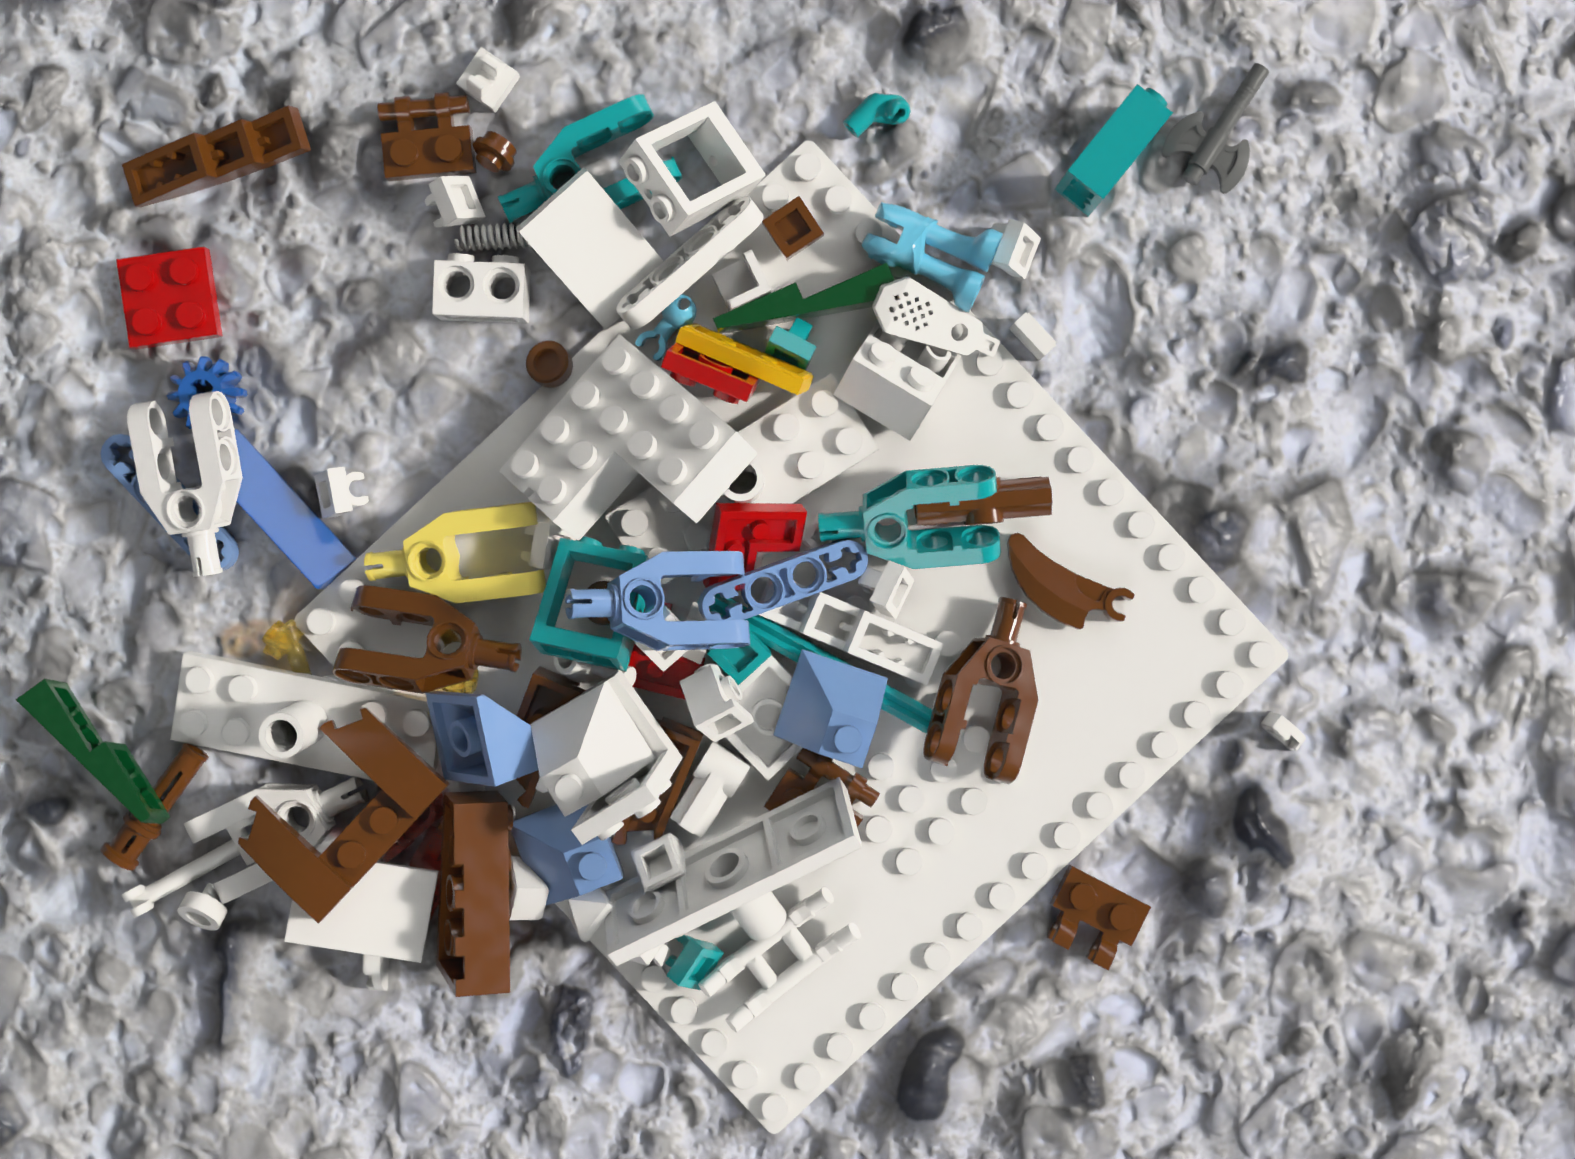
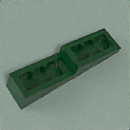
[713,263,897,334]
[15,678,170,824]

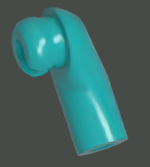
[843,93,911,138]

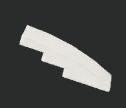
[759,579,945,685]

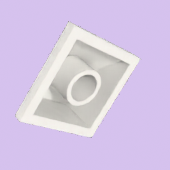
[531,680,655,817]

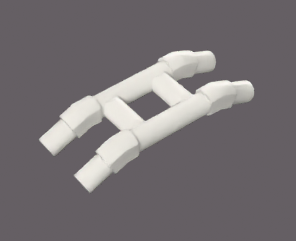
[698,887,861,1033]

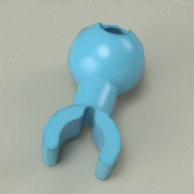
[635,294,697,361]

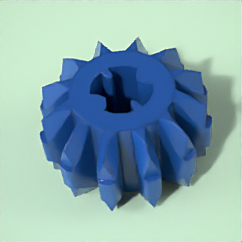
[166,356,248,429]

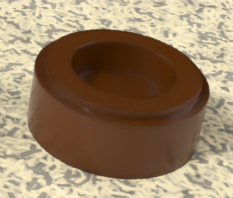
[526,340,573,388]

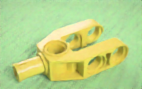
[364,502,546,603]

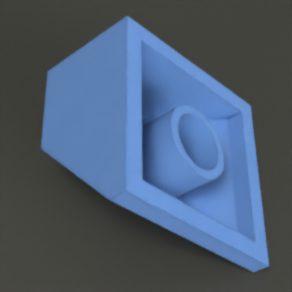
[773,649,888,768]
[425,691,539,787]
[511,804,624,905]

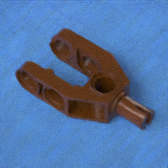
[332,585,522,694]
[923,597,1039,784]

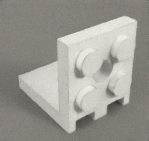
[570,670,683,845]

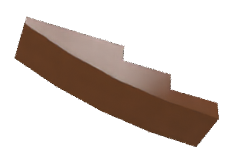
[122,105,311,208]

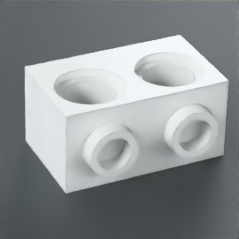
[432,253,531,324]

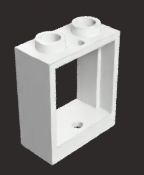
[618,101,766,236]

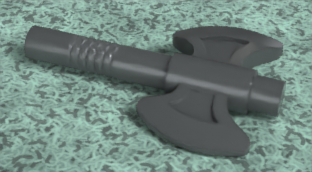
[1162,63,1269,194]

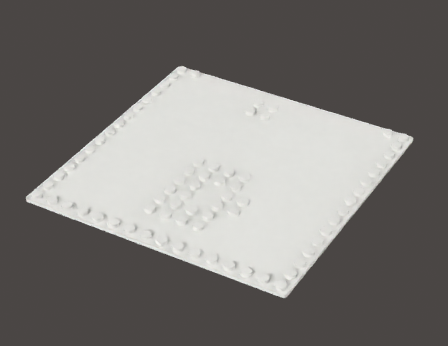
[295,141,1288,1134]

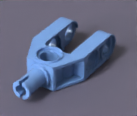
[565,551,750,651]

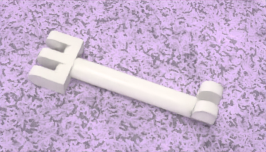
[122,814,256,918]

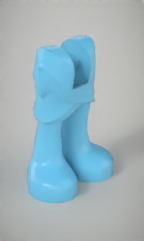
[861,202,1003,313]

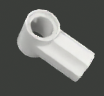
[670,741,751,837]

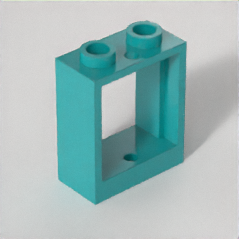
[1054,84,1173,217]
[529,536,649,672]

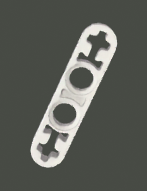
[616,196,763,329]

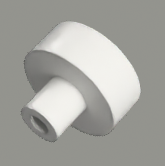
[177,883,227,931]

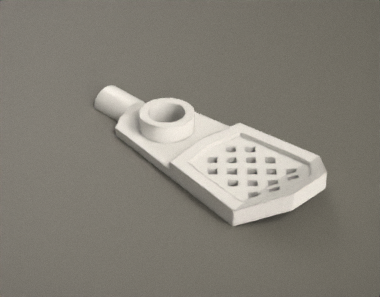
[872,277,1000,357]

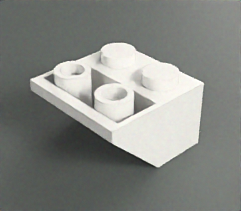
[833,317,962,441]

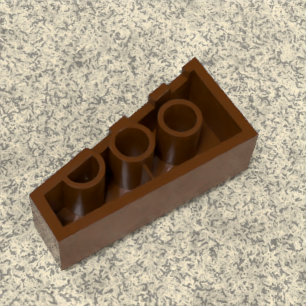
[436,790,513,997]

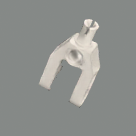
[127,391,243,577]
[183,776,369,904]

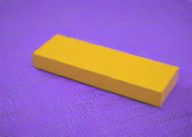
[675,323,814,395]

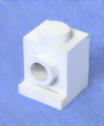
[680,664,754,742]

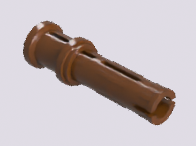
[100,743,209,871]

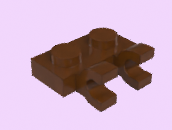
[1047,864,1151,971]

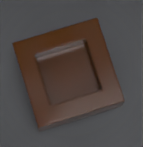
[762,196,824,261]

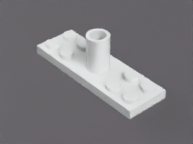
[605,373,879,587]
[170,651,439,780]
[605,777,862,966]

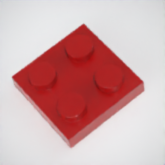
[116,246,223,350]
[661,343,761,404]

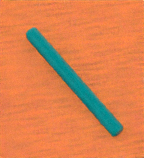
[697,588,933,733]

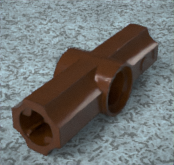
[914,476,1053,526]

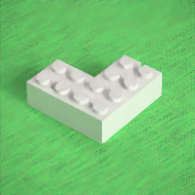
[499,334,758,541]

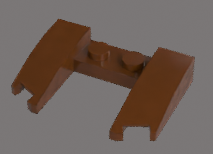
[516,666,704,845]
[238,707,450,924]

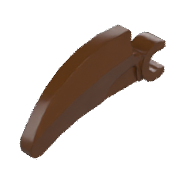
[1007,533,1135,630]

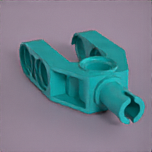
[497,94,683,223]
[818,465,1001,569]

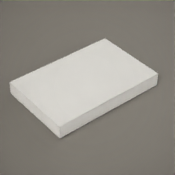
[516,167,663,330]
[284,852,439,963]

